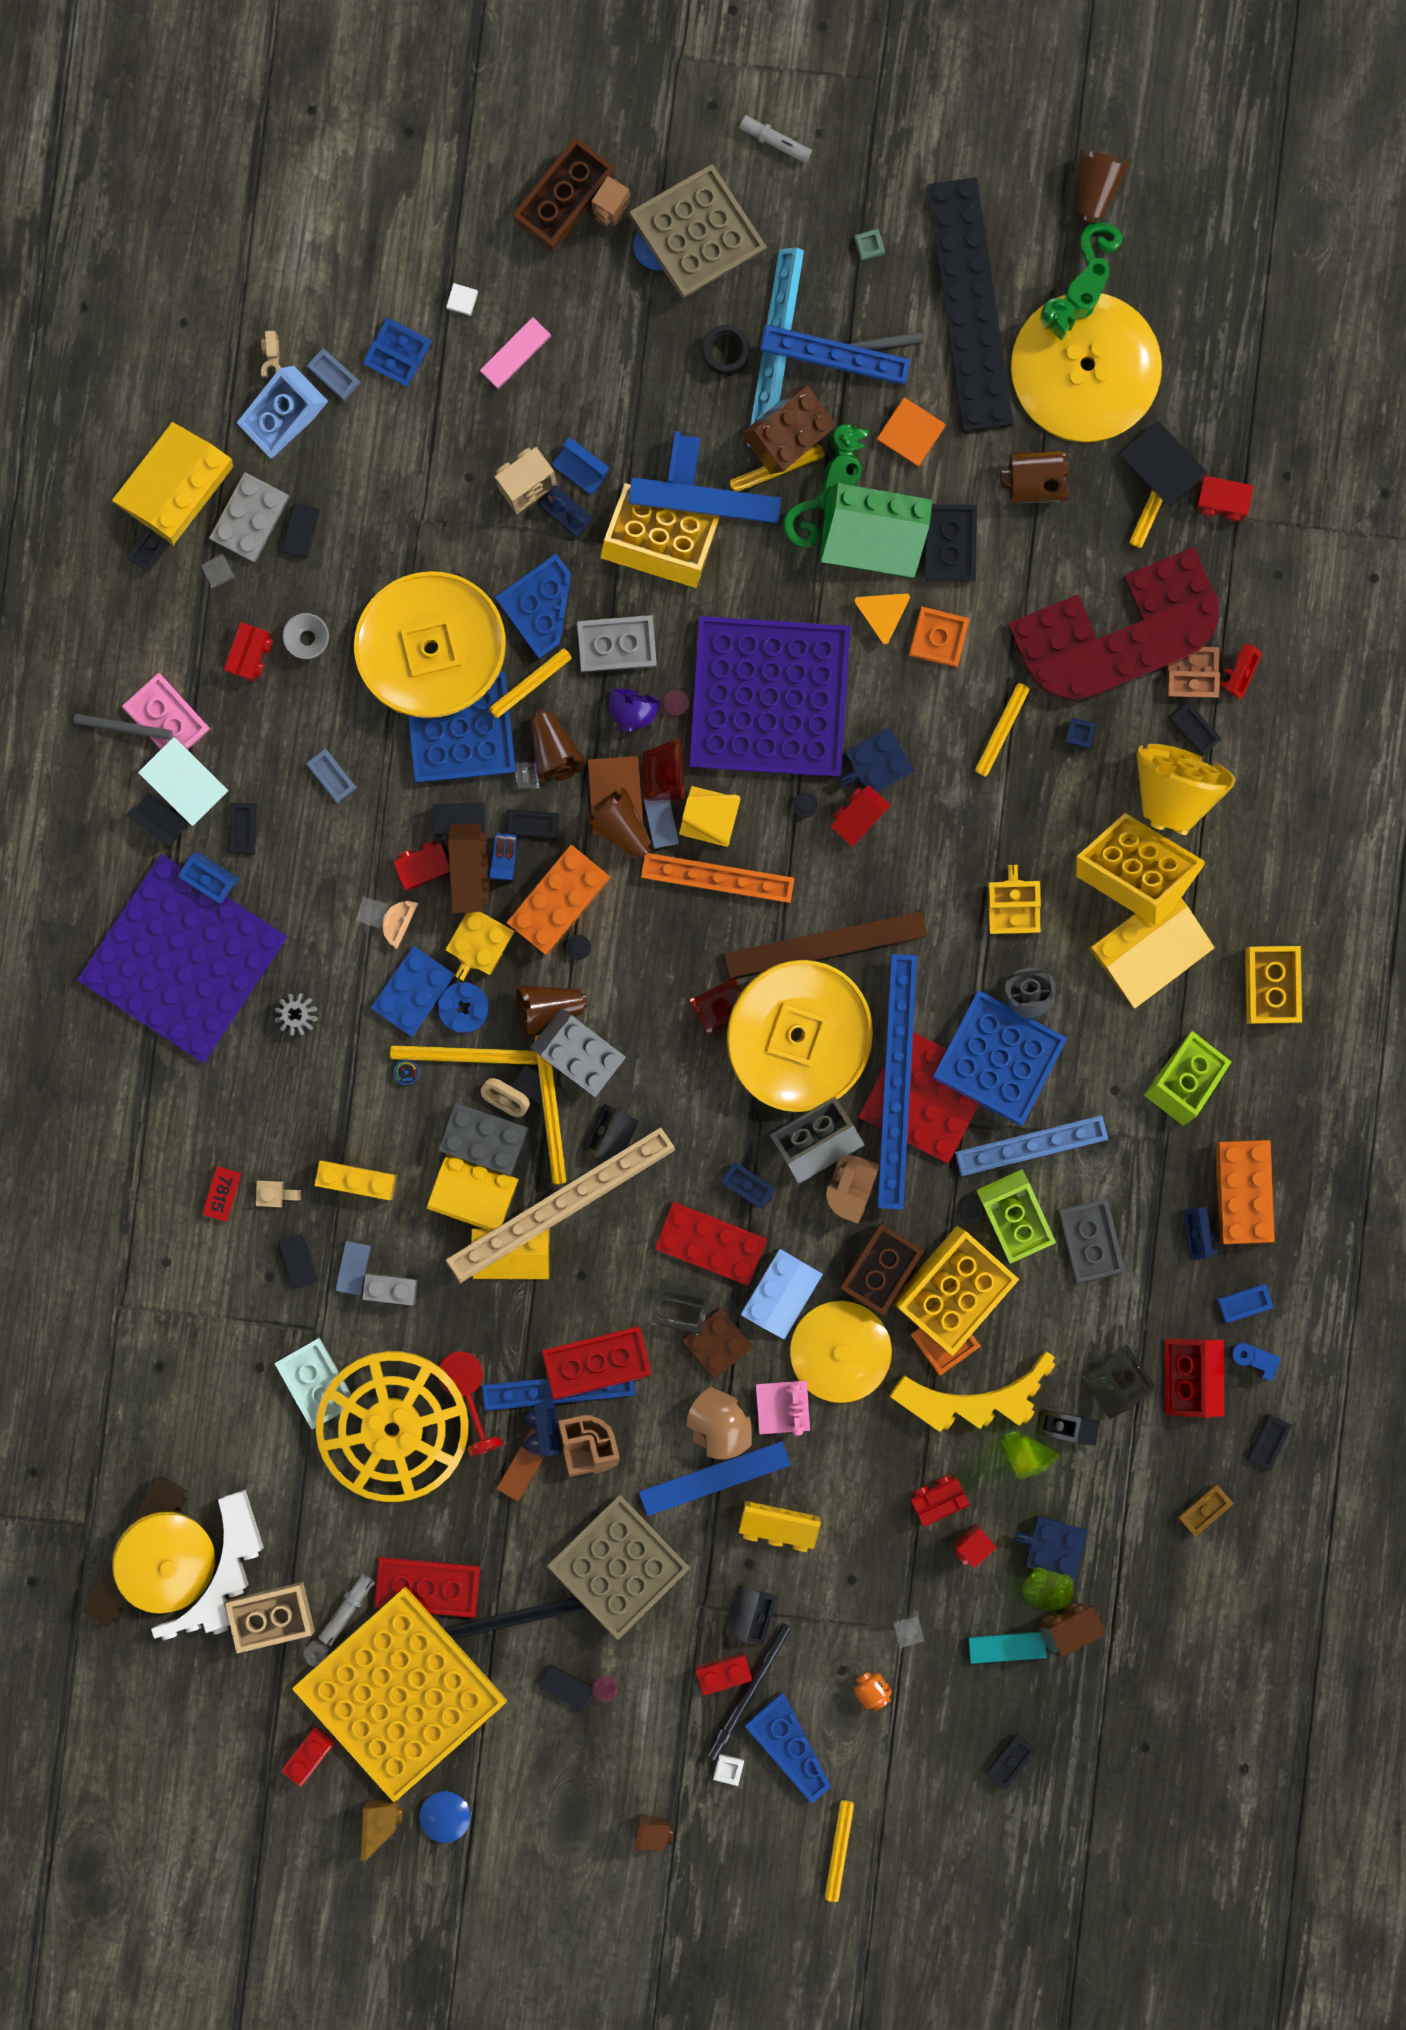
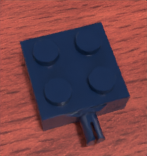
[840,727,915,793]
[1013,1515,1088,1580]

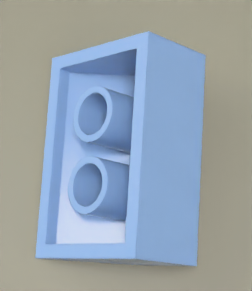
[741,1248,823,1339]

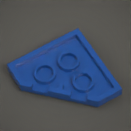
[495,554,571,660]

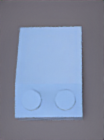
[237,366,328,458]

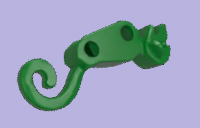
[1040,222,1123,341]
[783,424,869,548]

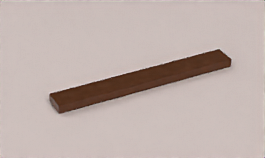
[725,912,927,978]

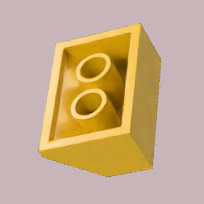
[427,1154,519,1231]
[472,1228,550,1279]
[739,1501,821,1552]

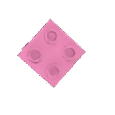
[756,1381,810,1435]

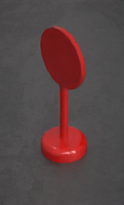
[438,1351,503,1457]

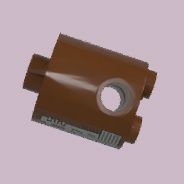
[1000,451,1069,503]

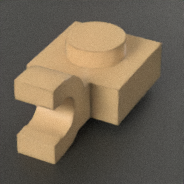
[261,331,281,378]
[256,1181,301,1207]

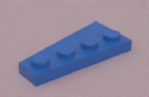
[745,1692,831,1803]

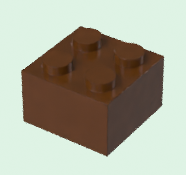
[1037,1601,1107,1657]

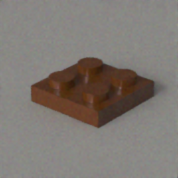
[682,1308,754,1379]

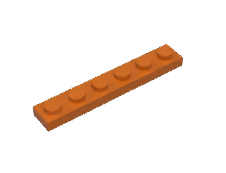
[641,853,795,903]

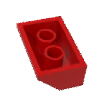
[1164,1339,1224,1418]

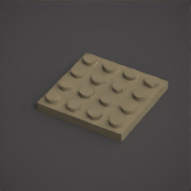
[628,164,767,299]
[546,1495,690,1640]

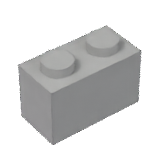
[362,1273,418,1305]

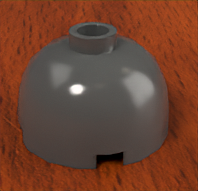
[1005,968,1056,1018]

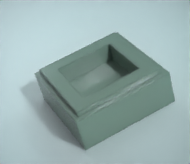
[854,229,886,262]

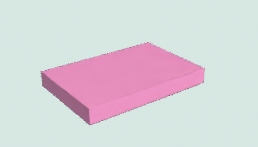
[122,673,210,750]

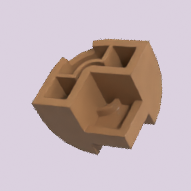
[826,1155,880,1223]
[686,1387,752,1459]
[558,1415,620,1477]

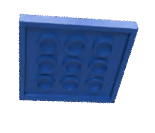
[408,672,516,783]
[932,990,1067,1127]

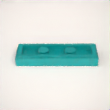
[968,1632,1047,1664]

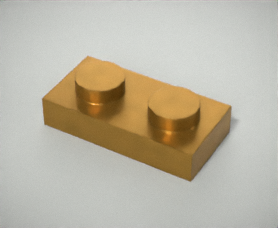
[1178,1483,1234,1537]

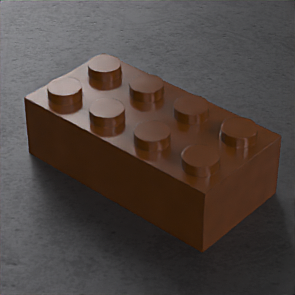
[513,136,616,253]

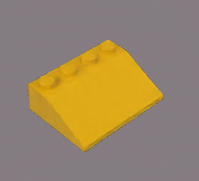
[112,422,233,545]
[601,483,720,588]
[1076,813,1205,926]
[1088,898,1215,1009]
[892,1226,1019,1356]

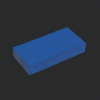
[1217,1283,1274,1323]

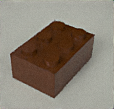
[742,385,836,475]
[448,824,490,913]
[840,1223,924,1316]

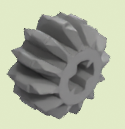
[275,993,318,1036]

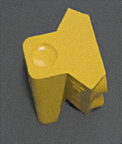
[679,786,740,847]

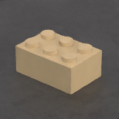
[495,447,557,514]
[225,1582,315,1653]

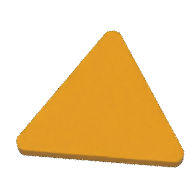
[854,594,910,644]

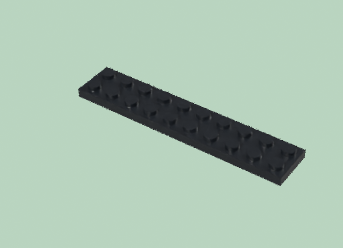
[927,177,1014,433]

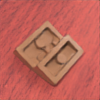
[1167,647,1220,698]

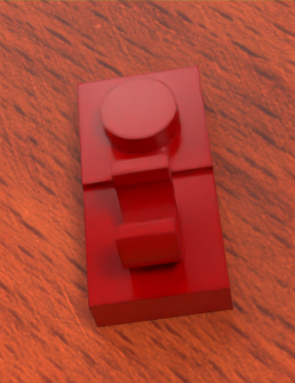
[1220,643,1262,699]

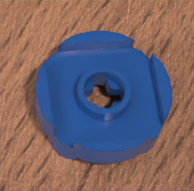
[438,983,489,1033]

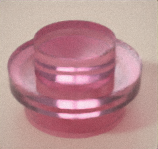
[664,690,689,716]
[593,1676,618,1702]

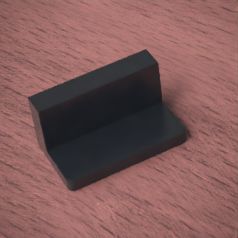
[127,794,188,847]
[583,1104,639,1161]
[726,1585,777,1645]

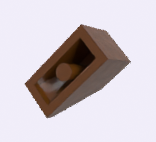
[634,1814,674,1850]

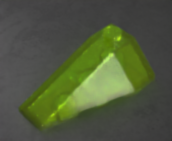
[1000,1431,1060,1479]

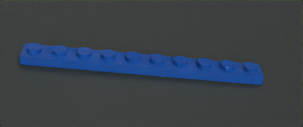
[877,954,917,1209]

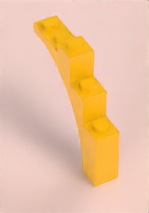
[889,1350,1055,1432]

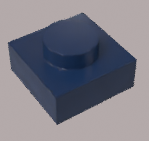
[1065,718,1096,749]

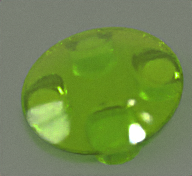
[1023,1568,1074,1610]

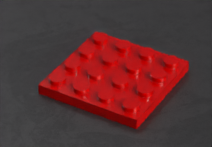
[858,1032,979,1164]

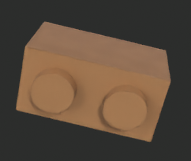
[592,176,630,227]

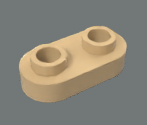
[481,1078,530,1117]

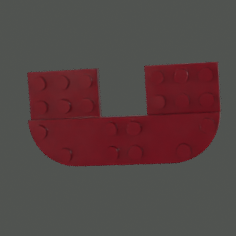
[1008,547,1219,701]

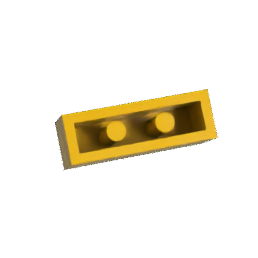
[315,1161,397,1200]

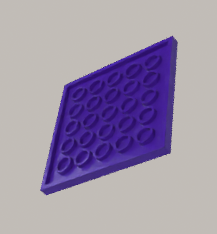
[690,616,850,777]
[77,854,288,1063]

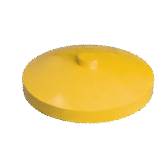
[790,1301,892,1403]
[112,1512,215,1613]

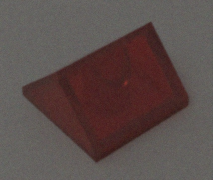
[643,739,685,801]
[690,977,742,1035]

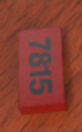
[202,1166,242,1222]

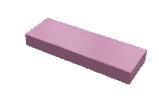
[480,317,551,389]

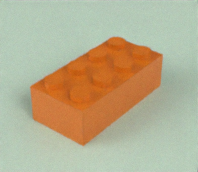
[507,845,611,956]
[1215,1140,1275,1244]

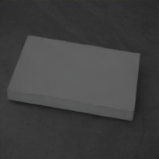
[1058,1198,1125,1284]

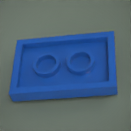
[371,946,455,1037]

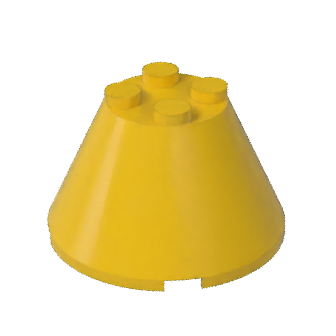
[1137,744,1235,835]

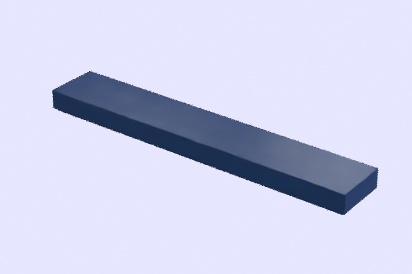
[759,324,910,385]
[628,478,781,524]
[482,1378,636,1411]
[639,1441,791,1516]

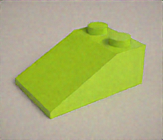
[1144,1031,1231,1126]
[976,1169,1056,1264]

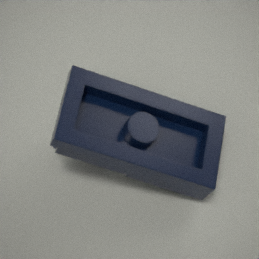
[721,1161,776,1210]
[1183,1207,1218,1260]

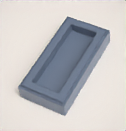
[306,348,361,401]
[306,748,357,804]
[644,794,679,849]
[336,1241,371,1296]

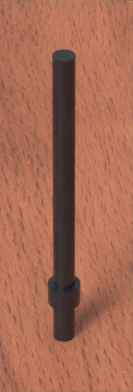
[707,1623,792,1761]

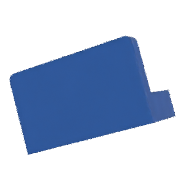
[668,431,700,486]
[553,437,610,495]
[178,852,240,904]

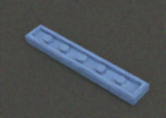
[955,1115,1108,1177]

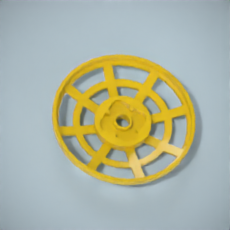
[316,1351,468,1502]

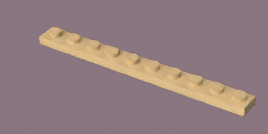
[446,1127,675,1283]

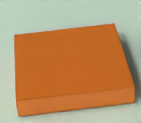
[876,397,946,468]
[909,606,970,668]
[910,1328,981,1376]

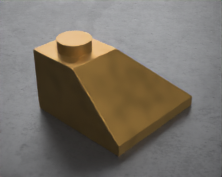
[361,1799,403,1861]

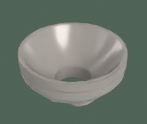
[283,613,329,659]

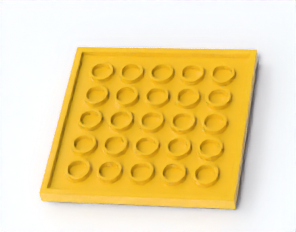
[292,1586,508,1802]

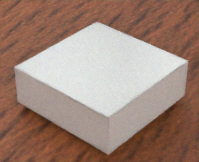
[446,283,478,316]
[713,1754,744,1786]

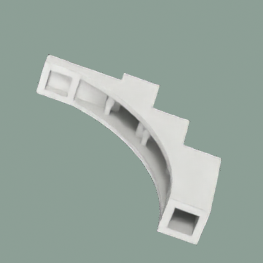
[151,1490,264,1640]

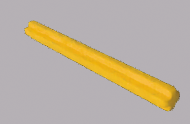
[535,1035,566,1185]
[390,1046,538,1065]

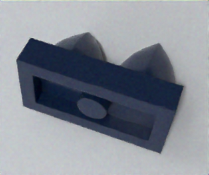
[539,486,594,539]
[522,1404,561,1457]

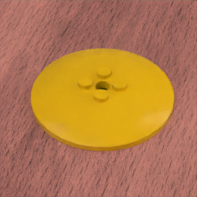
[1011,293,1162,443]
[354,572,506,718]
[727,960,873,1112]

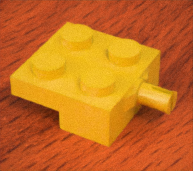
[988,865,1041,934]
[446,912,515,981]

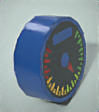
[394,1060,420,1085]

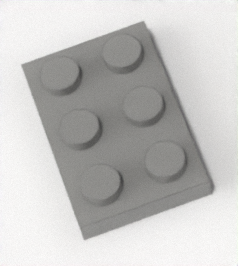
[209,472,290,563]
[577,615,657,673]

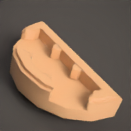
[382,901,418,949]

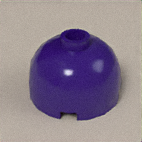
[608,688,660,732]

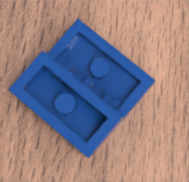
[363,317,433,387]

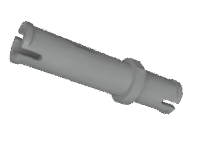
[739,115,812,164]
[318,1574,375,1646]

